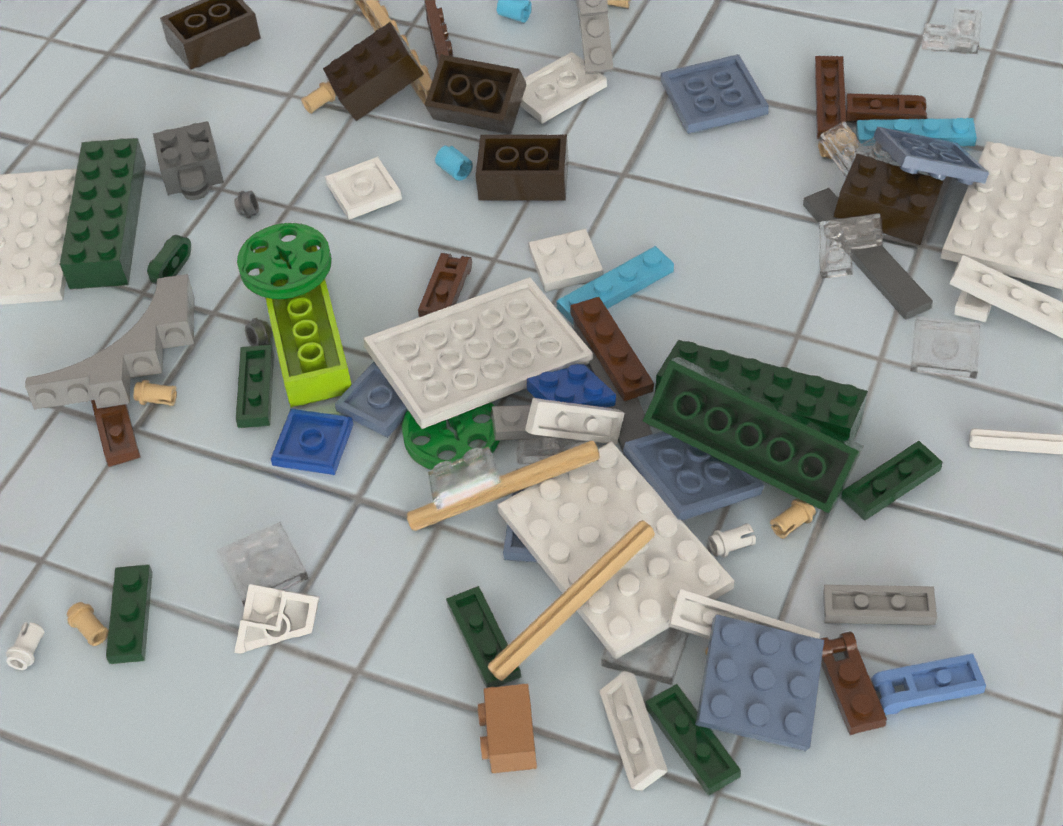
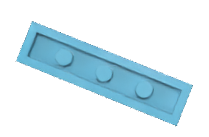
[856,118,977,148]
[557,246,674,324]

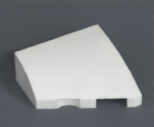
[234,584,320,654]

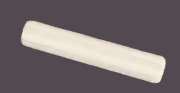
[969,428,1063,455]

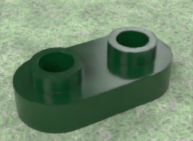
[147,235,191,285]

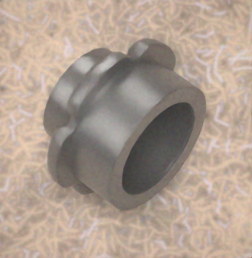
[234,190,259,219]
[245,318,272,346]

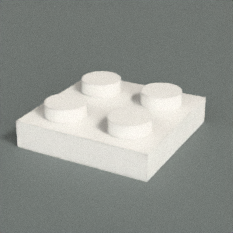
[325,157,402,220]
[528,229,603,292]

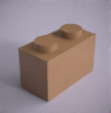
[478,684,537,773]

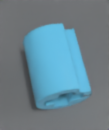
[497,0,532,23]
[435,145,473,181]

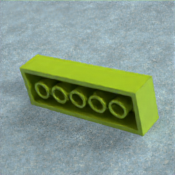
[254,246,352,408]

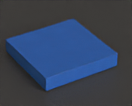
[271,409,354,475]

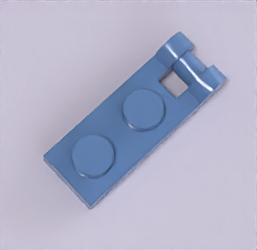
[871,654,986,715]

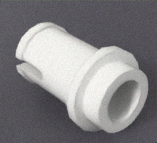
[708,523,756,558]
[6,622,44,670]

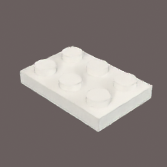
[520,52,607,123]

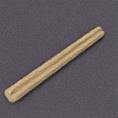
[407,441,600,531]
[488,520,655,681]

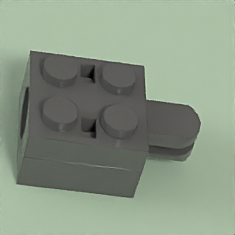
[153,121,224,200]

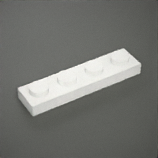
[949,255,1063,338]
[668,589,820,639]

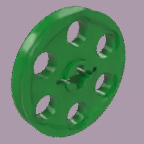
[237,223,332,299]
[402,402,500,473]

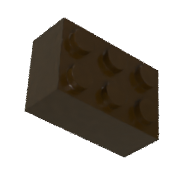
[160,0,261,70]
[323,22,424,121]
[425,54,527,135]
[476,135,569,201]
[833,153,944,245]

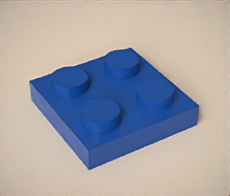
[527,364,616,408]

